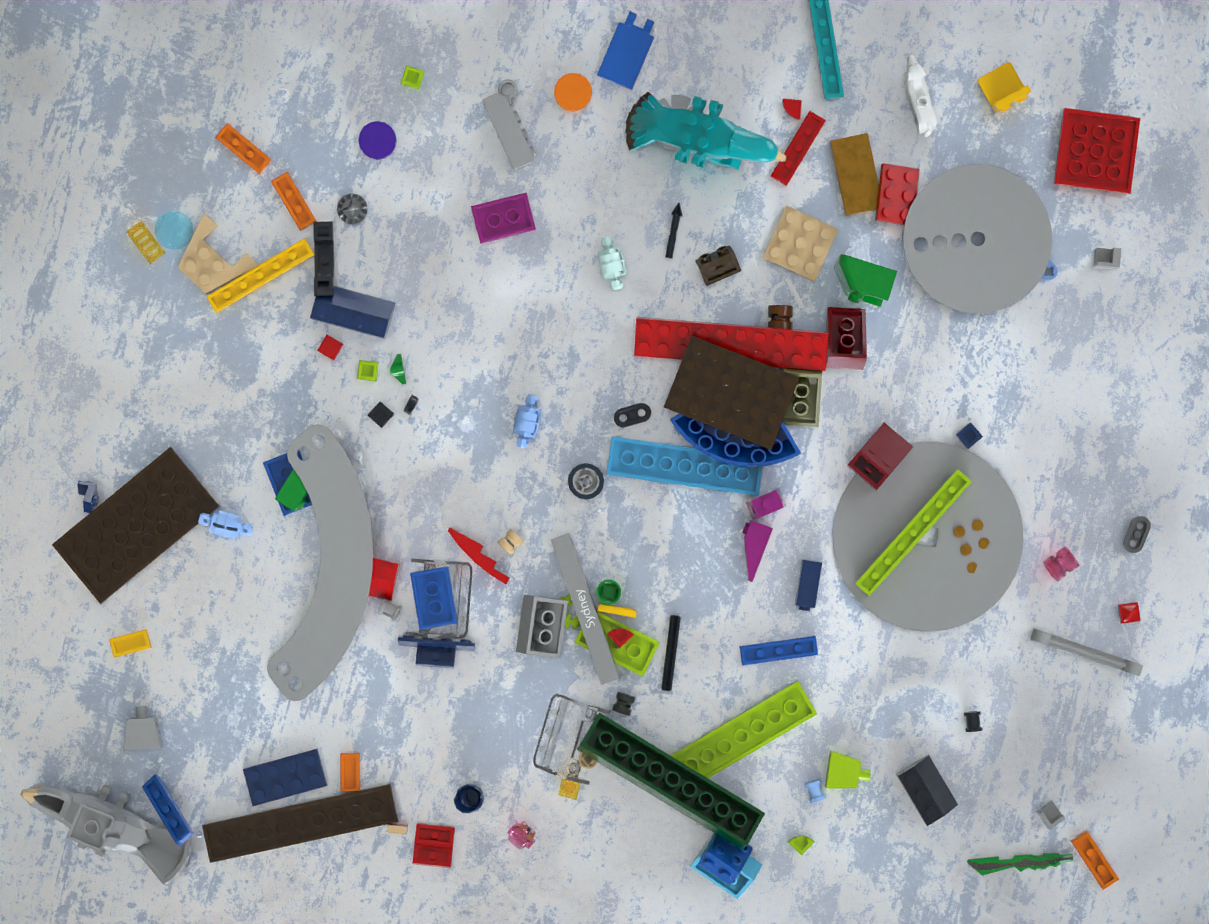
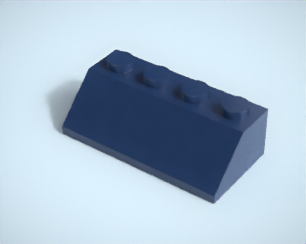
[310,286,396,340]

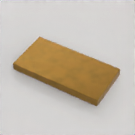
[830,133,879,216]

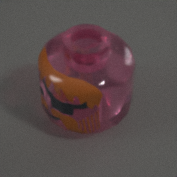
[507,821,536,850]

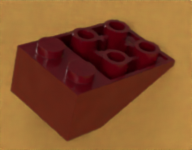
[847,422,913,491]

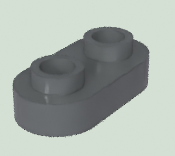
[1123,516,1151,553]

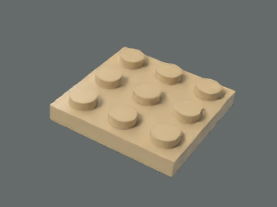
[762,205,839,282]

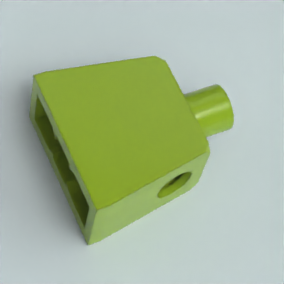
[825,750,871,789]

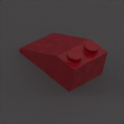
[826,307,867,370]

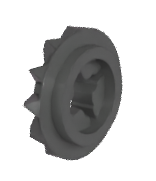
[337,193,368,224]

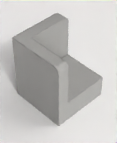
[1093,248,1122,269]
[1036,801,1066,829]

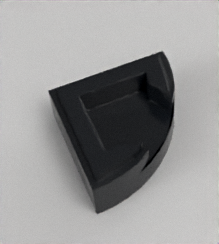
[403,395,419,415]

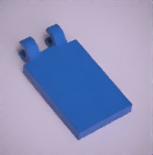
[597,11,654,90]

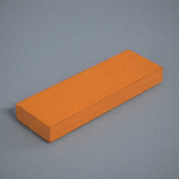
[215,123,272,175]
[271,172,317,231]
[1071,830,1119,890]

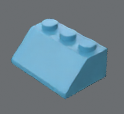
[690,833,763,899]

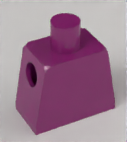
[746,488,786,520]

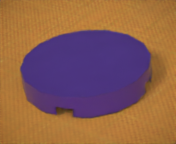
[358,121,397,160]

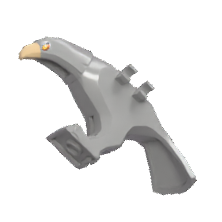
[20,784,192,885]

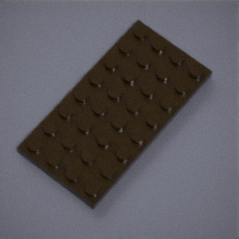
[52,447,220,604]

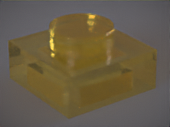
[558,776,581,800]

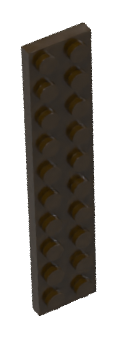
[202,784,399,863]

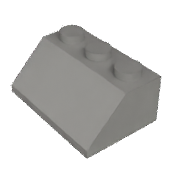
[516,595,568,658]

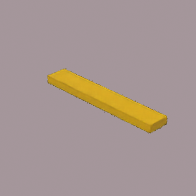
[206,238,315,313]

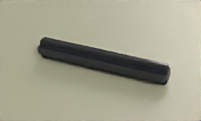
[661,615,681,691]

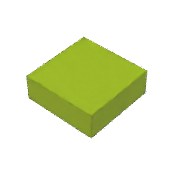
[401,65,425,90]
[357,360,379,381]

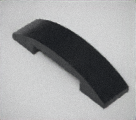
[313,221,334,297]

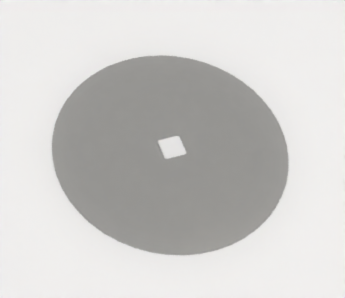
[833,442,1023,631]

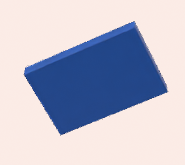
[263,449,312,516]
[410,566,458,630]

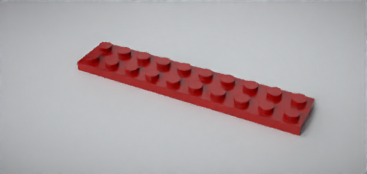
[634,317,829,371]

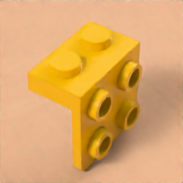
[977,62,1031,113]

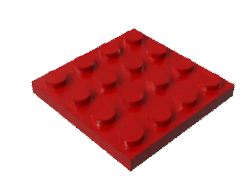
[1054,108,1141,194]

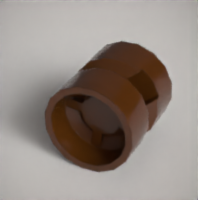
[768,305,793,329]

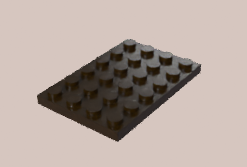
[664,336,800,450]

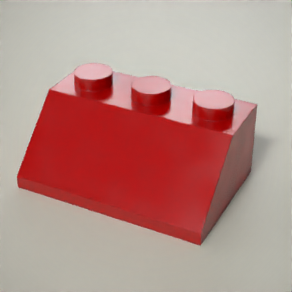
[369,557,400,601]

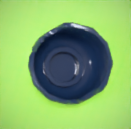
[454,784,484,814]

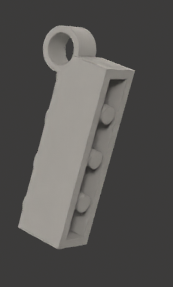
[482,79,537,172]

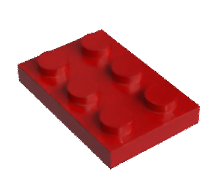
[875,163,920,225]

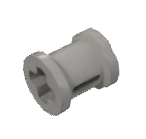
[377,598,402,622]

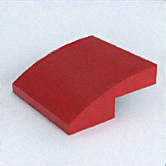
[412,824,455,868]

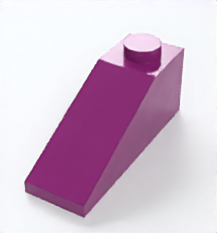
[742,520,773,582]

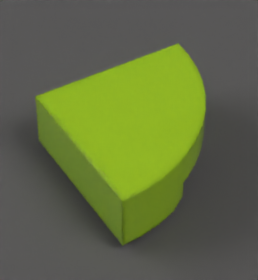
[788,836,815,855]

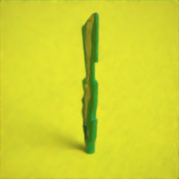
[967,853,1073,876]

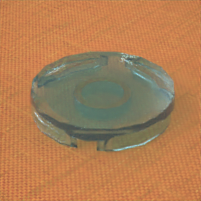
[154,211,194,250]

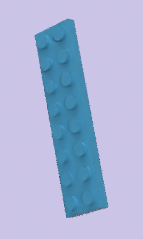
[606,437,763,496]

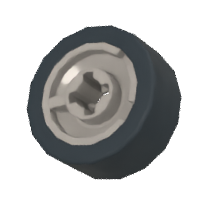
[568,463,604,500]

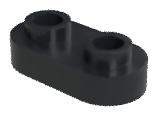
[614,403,651,428]

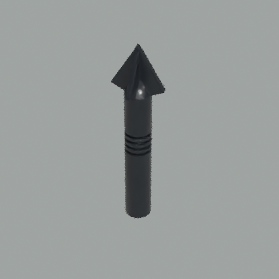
[665,203,683,259]

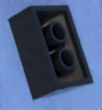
[896,755,958,826]

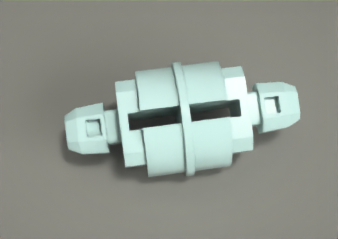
[598,236,627,290]

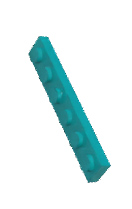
[808,0,844,100]

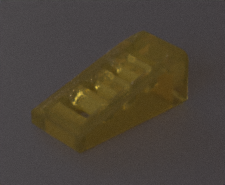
[126,221,165,264]

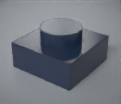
[956,422,983,449]

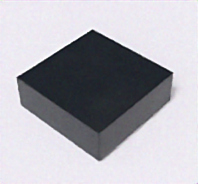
[367,401,394,428]

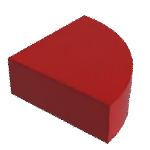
[782,99,802,120]
[607,629,634,648]

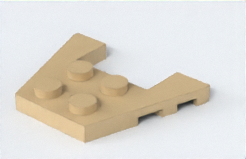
[178,213,258,294]

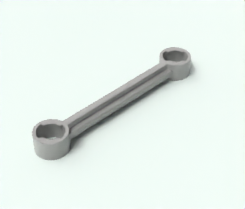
[1030,629,1143,676]

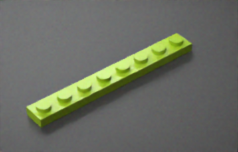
[855,469,972,596]

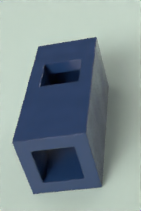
[795,560,822,611]

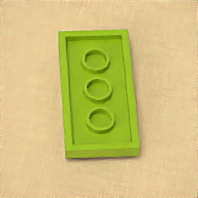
[574,611,660,677]

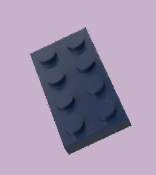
[243,748,328,806]

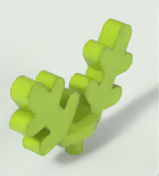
[560,594,581,629]

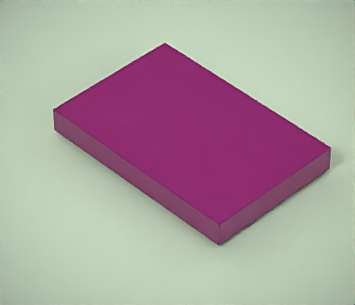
[471,193,536,244]

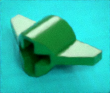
[390,354,406,384]

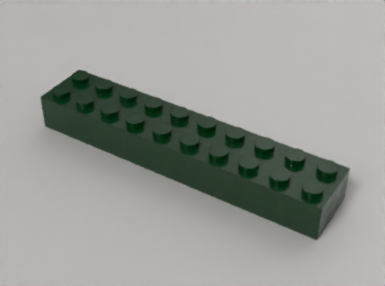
[577,712,765,850]

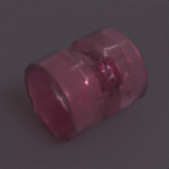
[1043,546,1079,582]

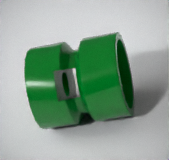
[597,579,621,605]

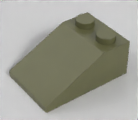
[783,368,822,427]

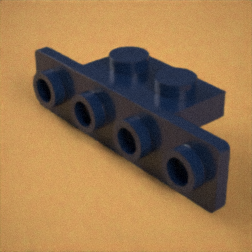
[398,635,475,669]

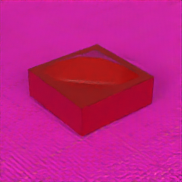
[1118,602,1141,624]

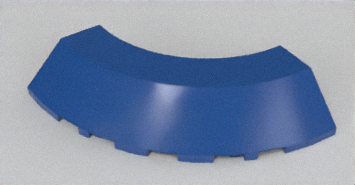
[670,414,802,467]

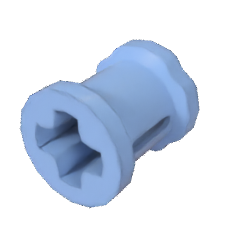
[804,779,826,803]

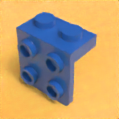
[698,835,753,885]

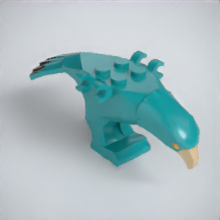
[625,92,787,170]

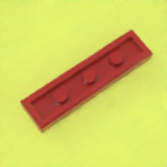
[770,111,826,186]

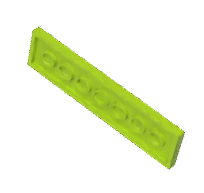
[670,680,817,778]

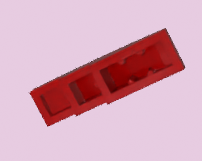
[448,527,510,584]

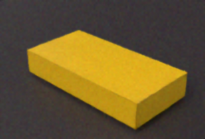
[598,603,637,618]
[109,629,152,658]

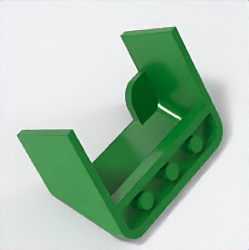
[834,254,897,307]

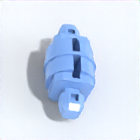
[513,394,542,448]
[198,510,253,539]

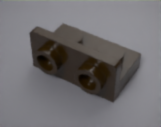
[695,246,741,286]

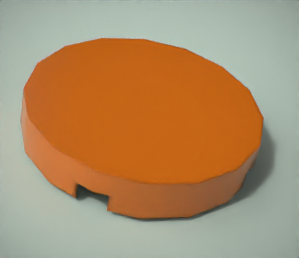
[554,73,592,112]

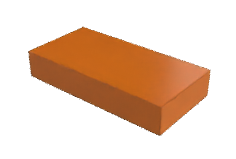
[340,753,360,792]

